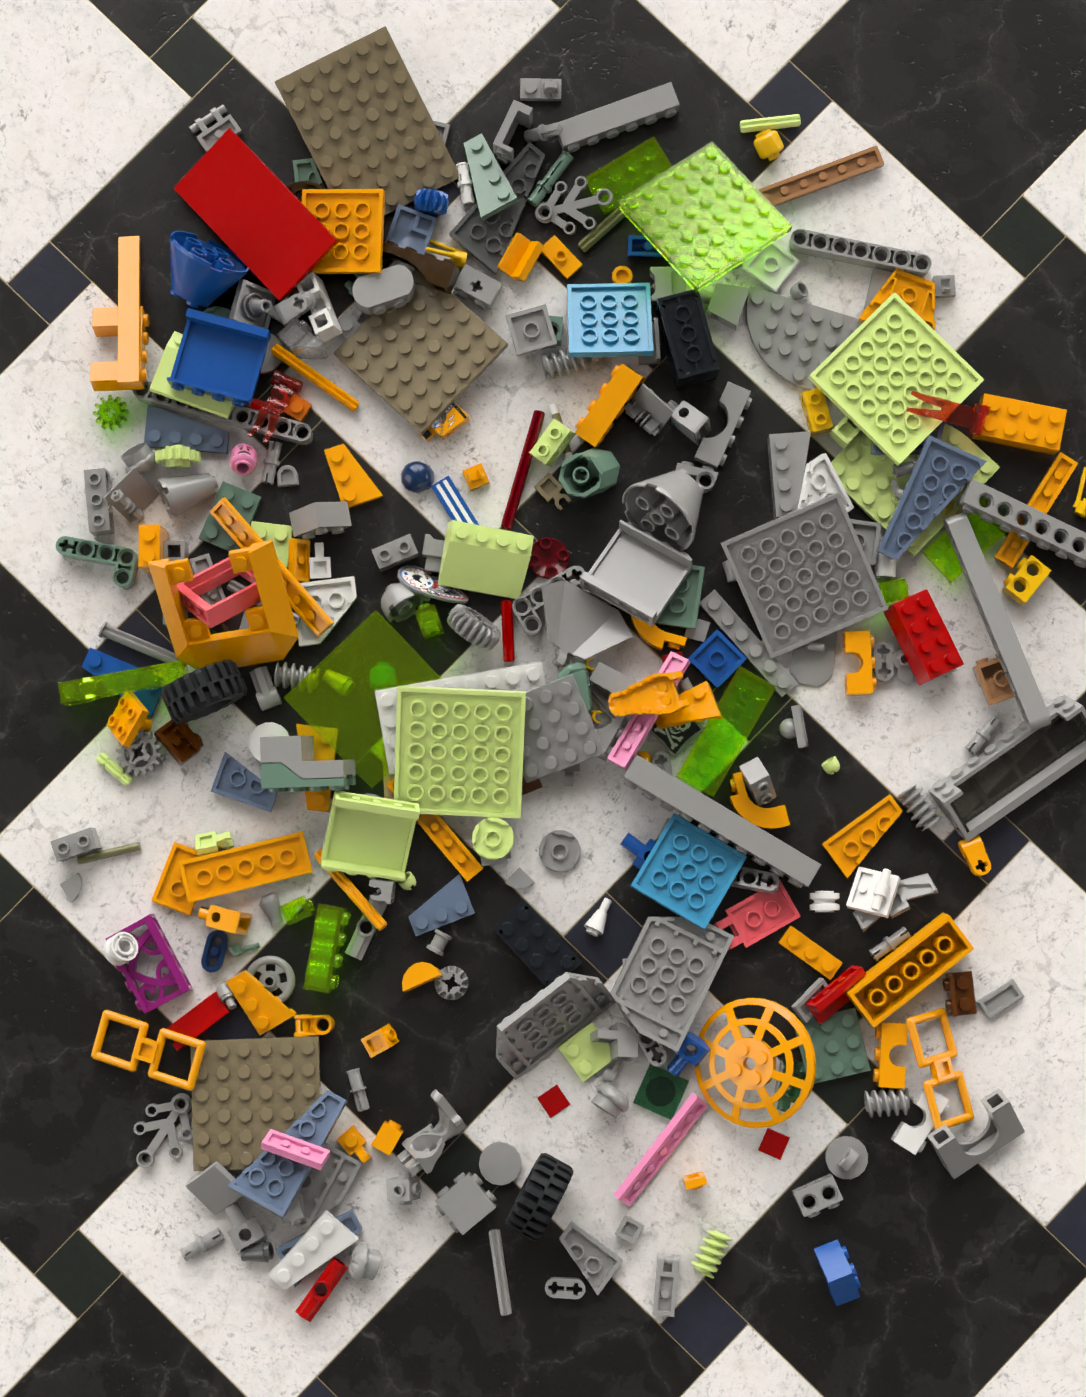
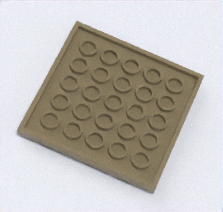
[334,269,509,435]
[190,1036,321,1171]

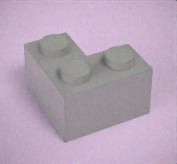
[289,502,352,540]

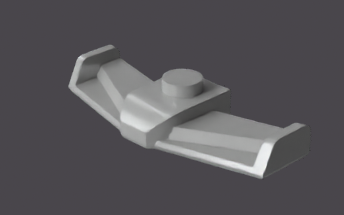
[853,873,939,933]

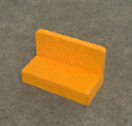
[497,233,544,281]

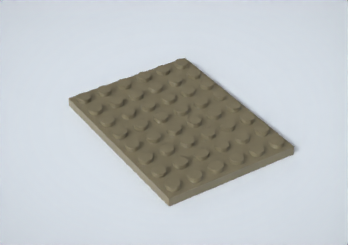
[274,26,458,216]

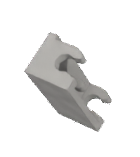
[369,878,396,904]

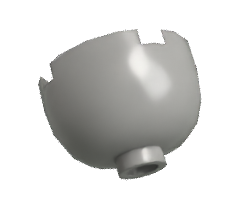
[381,583,424,623]

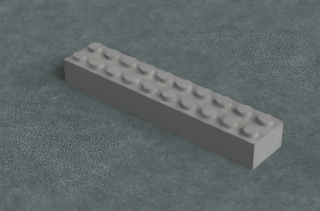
[622,755,821,888]

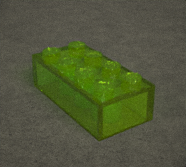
[303,904,350,993]

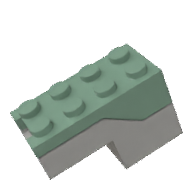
[260,736,356,792]

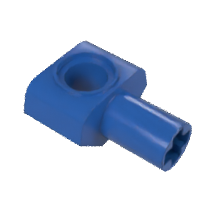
[620,832,656,869]
[667,1032,711,1077]

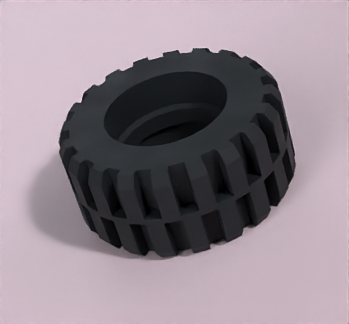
[161,660,247,724]
[505,1153,574,1241]

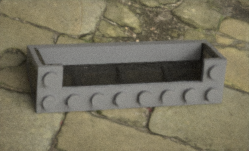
[928,695,1086,842]

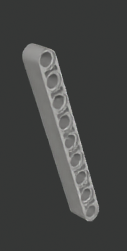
[132,381,313,445]

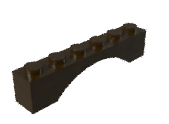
[382,241,460,294]

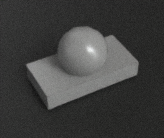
[779,705,809,748]

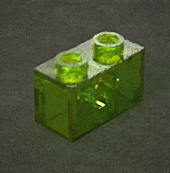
[415,603,444,640]

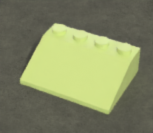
[149,331,235,419]
[438,520,534,599]

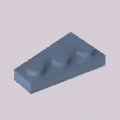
[211,752,278,812]
[408,874,475,936]

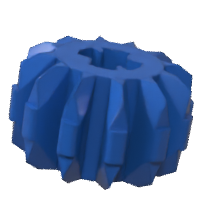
[414,189,449,216]

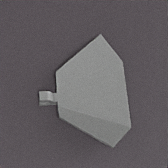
[541,580,633,667]

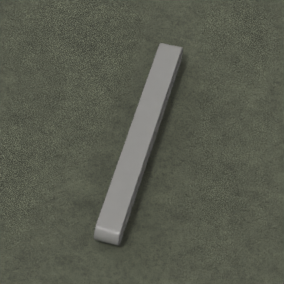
[943,512,1051,732]

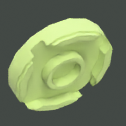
[472,817,514,860]

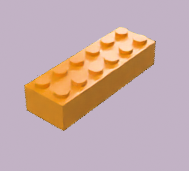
[844,912,974,1028]

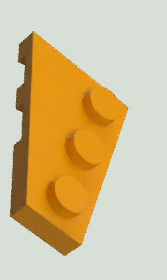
[324,444,383,508]
[226,970,296,1035]

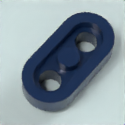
[201,930,229,972]

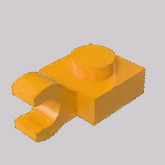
[336,1125,372,1164]

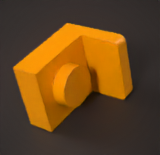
[360,1024,399,1058]

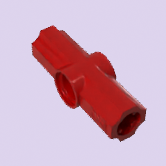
[295,1257,349,1322]

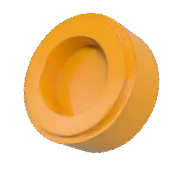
[612,266,633,283]

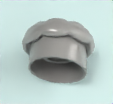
[121,442,156,475]
[591,1083,629,1118]
[349,1243,381,1282]

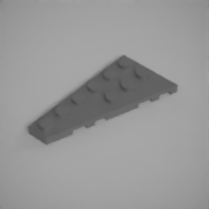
[449,142,545,275]

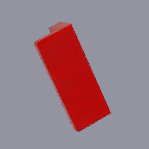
[806,965,866,1024]
[166,992,231,1051]

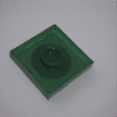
[633,1063,689,1120]

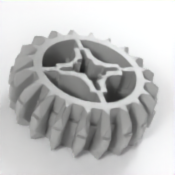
[447,604,501,650]

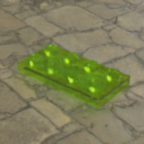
[583,136,675,215]
[922,499,1007,583]

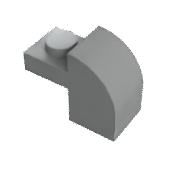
[590,1022,638,1062]

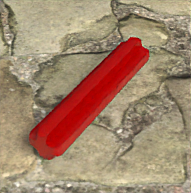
[501,600,515,662]

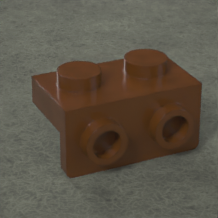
[154,719,204,766]

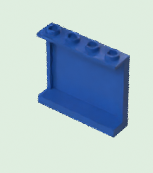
[167,308,271,407]

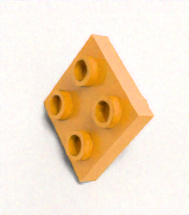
[107,690,152,748]

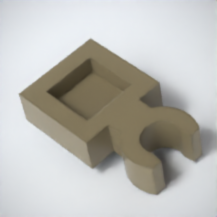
[534,473,570,511]

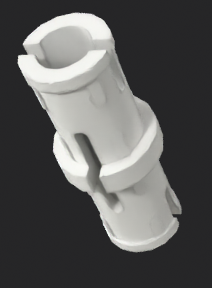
[456,162,475,206]

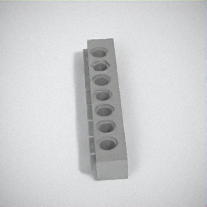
[957,479,1086,568]

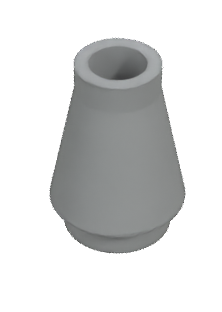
[259,893,283,926]

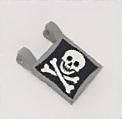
[650,721,705,757]

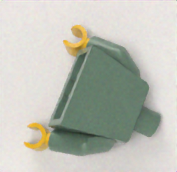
[553,658,602,723]

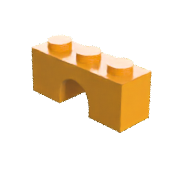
[842,630,877,696]
[873,1021,907,1089]

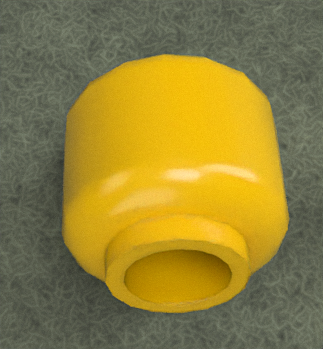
[753,128,784,161]

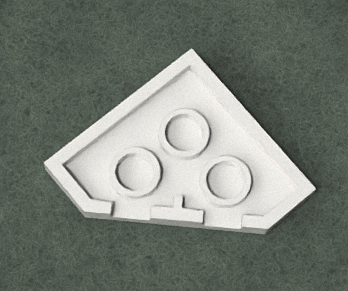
[797,453,854,512]
[295,576,357,647]

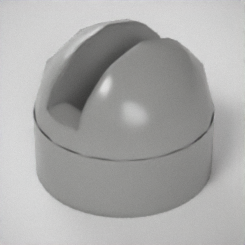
[790,281,808,300]

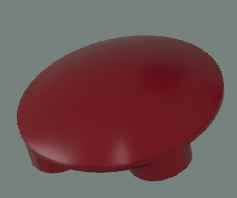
[529,537,569,579]

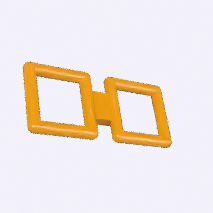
[906,1008,974,1130]
[91,1010,206,1091]

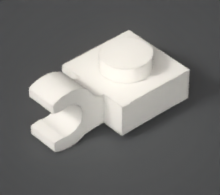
[309,542,331,579]

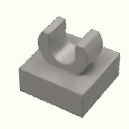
[933,275,956,298]

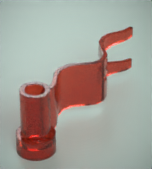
[247,369,303,444]
[907,391,991,436]

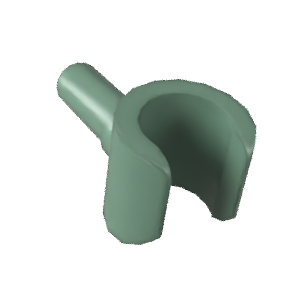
[229,942,260,957]

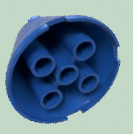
[170,231,249,308]

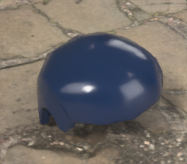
[401,461,434,493]

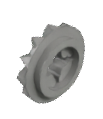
[435,966,468,1000]

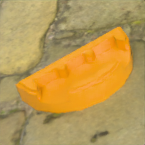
[402,962,443,992]

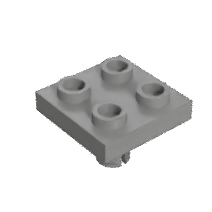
[229,279,276,329]

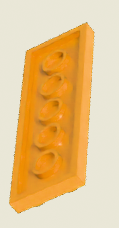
[178,831,313,903]

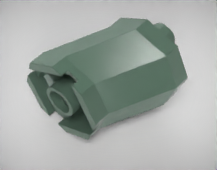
[559,448,620,498]

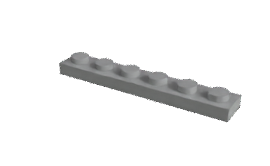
[700,589,798,698]

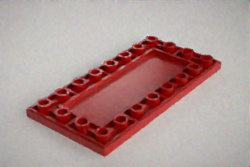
[174,128,339,302]

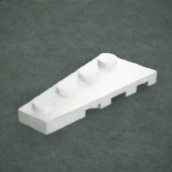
[269,1210,358,1290]

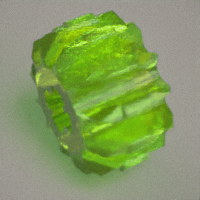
[93,395,129,431]
[877,577,909,603]

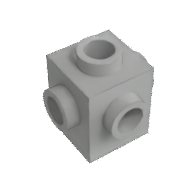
[387,1173,422,1205]

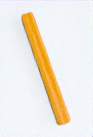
[271,344,360,412]
[314,849,387,931]

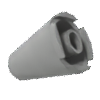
[157,473,218,519]

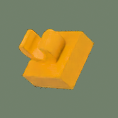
[462,463,490,491]

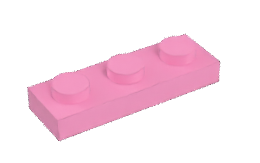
[261,1129,330,1170]

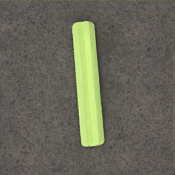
[740,114,801,133]

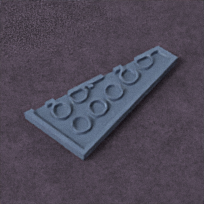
[876,435,987,560]
[228,1090,348,1217]

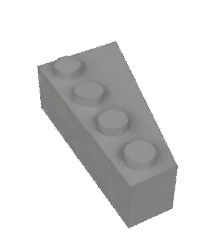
[767,431,811,520]

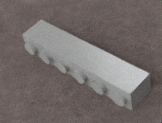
[557,82,680,153]

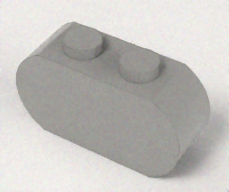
[352,264,415,315]

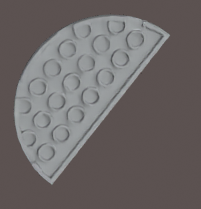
[746,286,862,391]

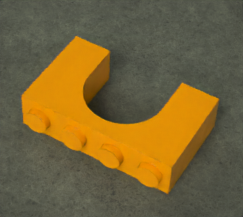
[90,306,149,391]

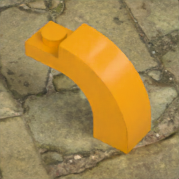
[631,615,687,650]
[729,772,790,829]

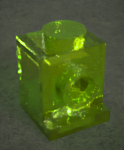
[280,896,315,926]

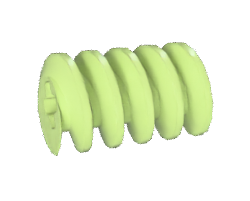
[691,1229,733,1278]

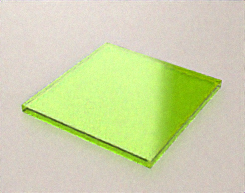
[284,610,442,788]

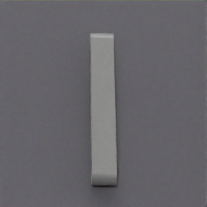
[789,229,932,277]

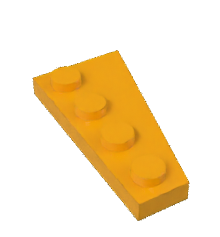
[822,794,903,878]

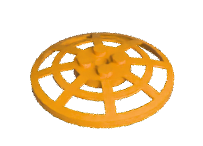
[694,998,816,1128]

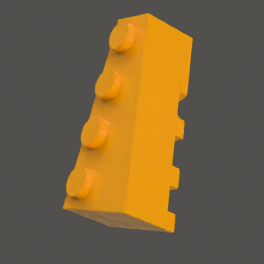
[575,363,647,447]

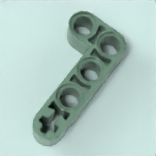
[56,536,139,590]

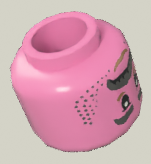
[230,444,258,475]

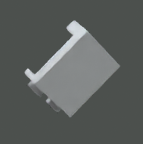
[493,100,533,165]

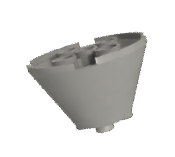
[622,469,704,551]

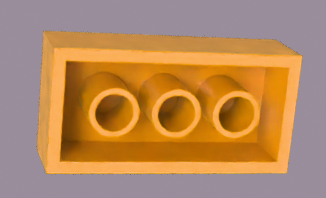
[972,393,1067,455]

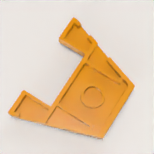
[858,268,936,330]

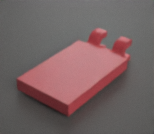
[714,880,801,950]

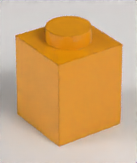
[371,1120,403,1156]

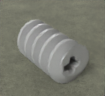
[542,348,587,380]
[274,661,320,693]
[897,784,942,831]
[864,1088,910,1118]

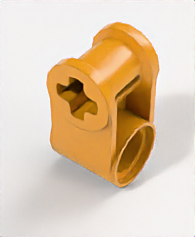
[958,835,991,876]
[293,1014,335,1037]

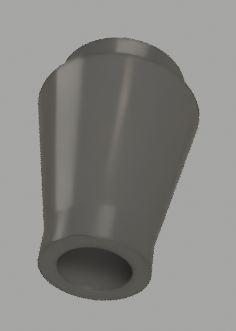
[240,1241,274,1262]

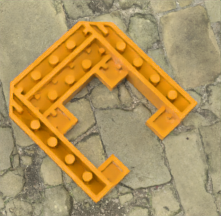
[148,540,299,670]

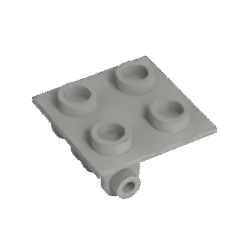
[624,384,674,436]
[104,468,160,523]

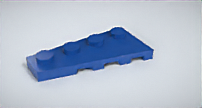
[82,647,168,719]

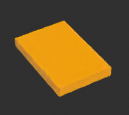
[151,842,207,916]

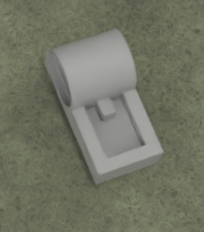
[675,461,718,493]

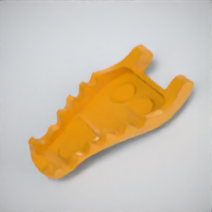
[608,670,691,717]

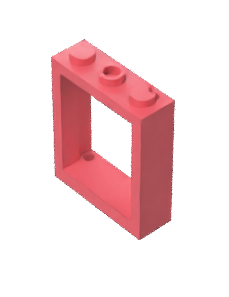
[177,557,261,628]

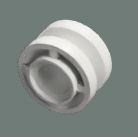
[810,891,840,912]
[103,932,138,966]

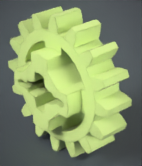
[155,445,201,470]

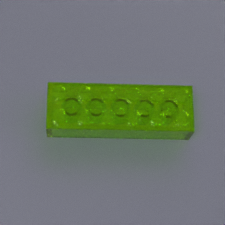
[676,666,776,798]

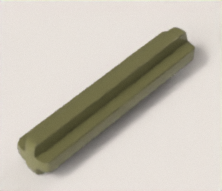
[578,205,628,252]

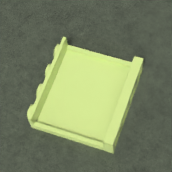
[321,790,420,882]

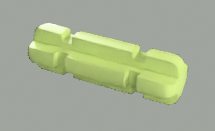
[96,753,133,786]

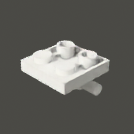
[846,867,900,918]

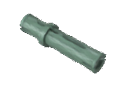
[527,151,573,207]

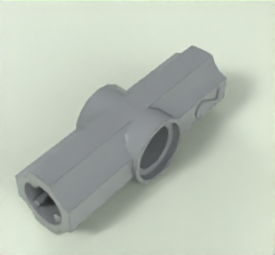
[345,898,387,961]

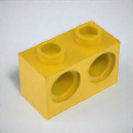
[799,388,833,437]
[1002,555,1052,605]

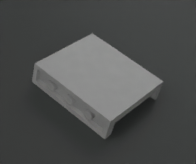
[580,520,692,627]

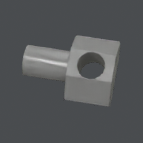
[224,1202,265,1251]

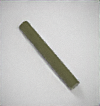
[77,842,141,865]

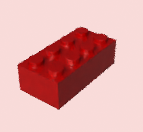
[883,589,964,686]

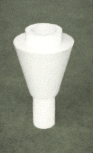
[584,898,612,937]

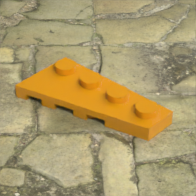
[296,724,339,812]

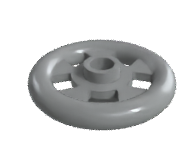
[247,956,295,1003]

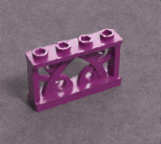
[105,914,193,1014]

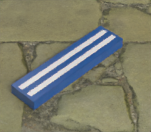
[431,476,479,525]

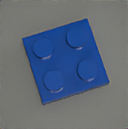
[688,629,747,688]

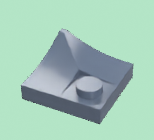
[385,204,437,255]

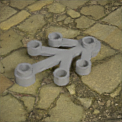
[535,176,614,235]
[133,1093,193,1168]

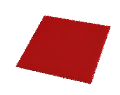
[537,1085,571,1118]
[758,1128,790,1160]

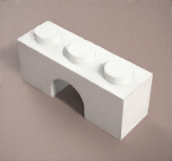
[297,272,343,342]
[891,1087,949,1155]

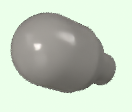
[217,981,237,1010]

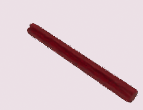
[501,410,545,530]

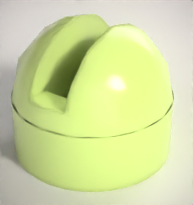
[821,756,840,775]
[398,872,416,890]

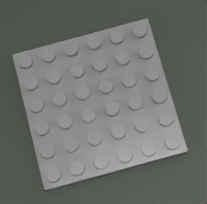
[721,492,888,659]

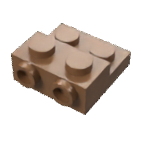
[972,654,1014,706]

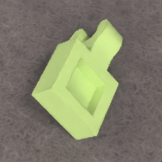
[195,831,234,855]

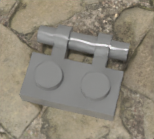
[189,104,243,152]

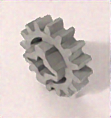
[116,730,163,776]

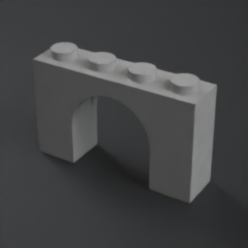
[589,662,637,762]
[927,1088,1025,1179]

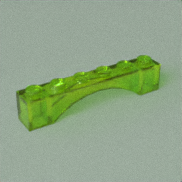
[58,660,188,706]

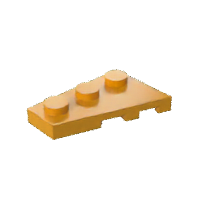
[656,681,723,729]

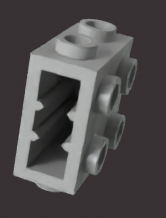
[435,1171,497,1235]

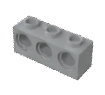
[84,468,115,536]

